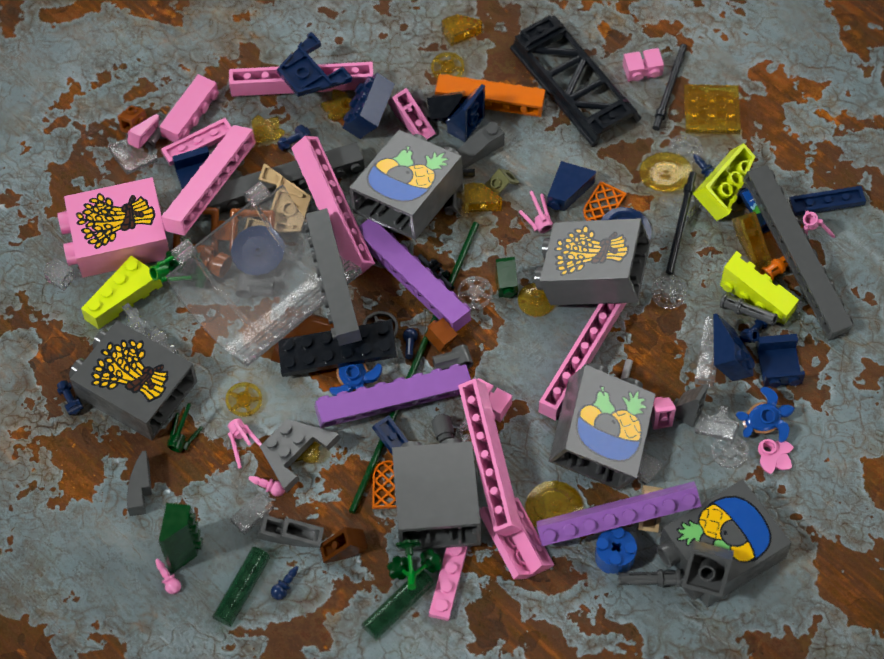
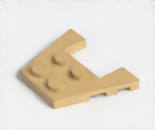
[242,164,312,233]

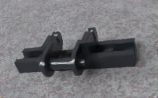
[417,254,456,291]

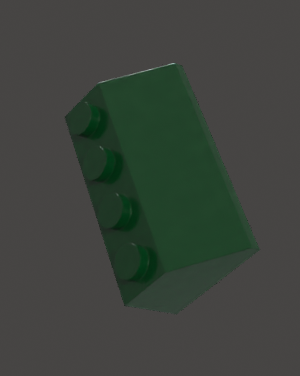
[159,503,203,573]

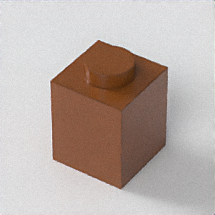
[425,318,458,352]

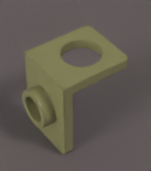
[484,168,520,198]

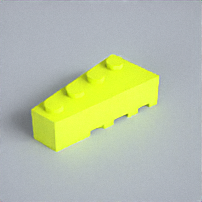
[693,143,756,221]
[720,251,799,325]
[81,256,163,329]

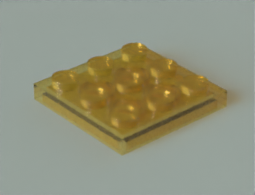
[684,84,741,134]

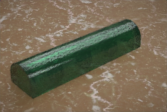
[212,547,270,627]
[361,570,434,640]

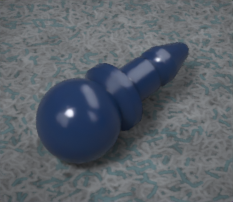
[693,154,714,179]
[271,565,299,600]

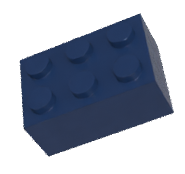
[342,73,395,139]

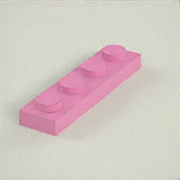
[161,118,232,166]
[429,546,468,621]

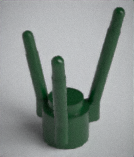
[167,403,203,453]

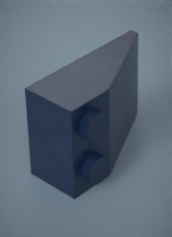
[446,84,485,142]
[713,313,755,381]

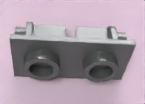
[444,184,464,216]

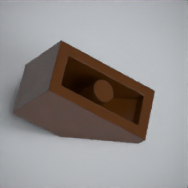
[320,527,368,563]

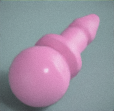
[248,476,285,497]
[155,559,181,594]

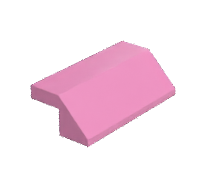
[479,498,554,579]

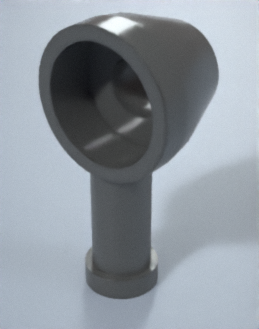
[411,88,431,121]

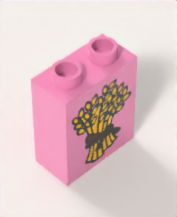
[57,177,169,278]

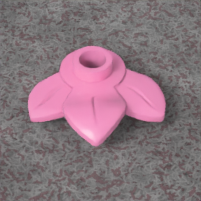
[758,439,794,474]

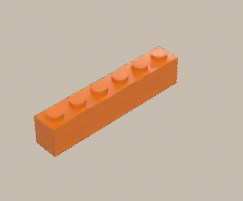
[435,74,545,117]

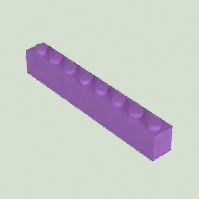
[358,219,471,331]
[314,364,471,428]
[537,482,701,546]

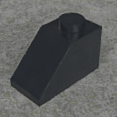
[427,91,466,122]

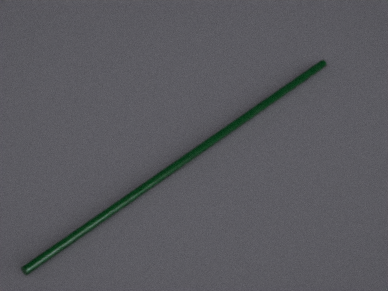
[349,222,479,514]

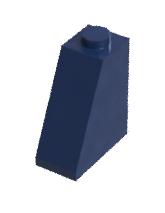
[547,161,596,211]

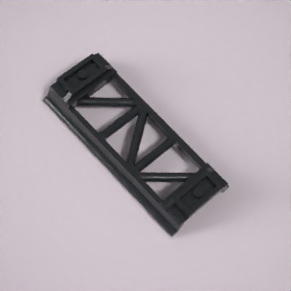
[510,15,642,147]

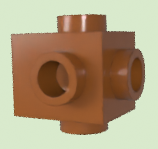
[117,105,147,133]

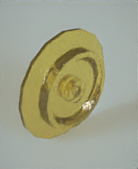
[639,152,692,192]
[525,480,583,528]

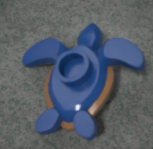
[329,363,382,396]
[736,387,795,443]

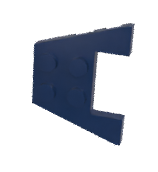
[277,32,352,97]

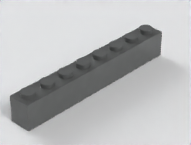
[303,208,362,346]

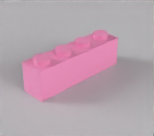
[159,74,219,142]

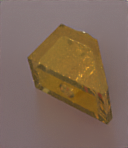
[441,14,482,46]
[464,182,502,213]

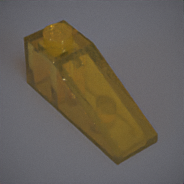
[731,211,772,271]

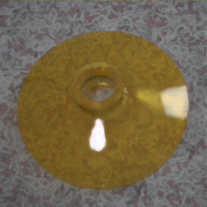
[518,283,555,317]

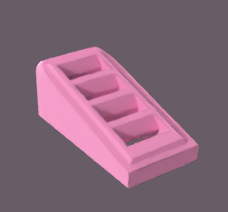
[127,114,159,149]

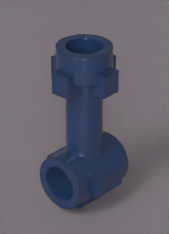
[277,125,311,151]
[740,319,768,343]
[57,380,84,416]

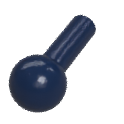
[403,328,418,359]

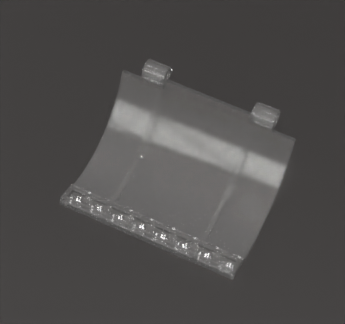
[165,182,363,367]

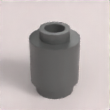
[431,414,455,443]

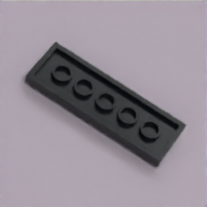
[278,320,397,377]

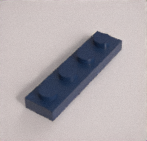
[788,186,866,216]

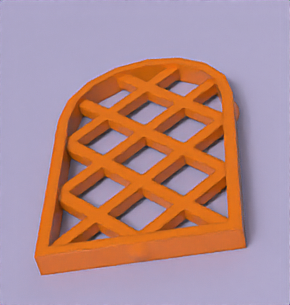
[583,181,627,221]
[372,460,396,509]

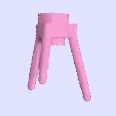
[519,191,553,233]
[803,211,835,238]
[228,418,262,469]

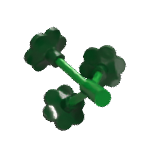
[387,540,442,590]

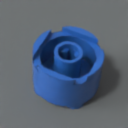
[595,527,637,575]

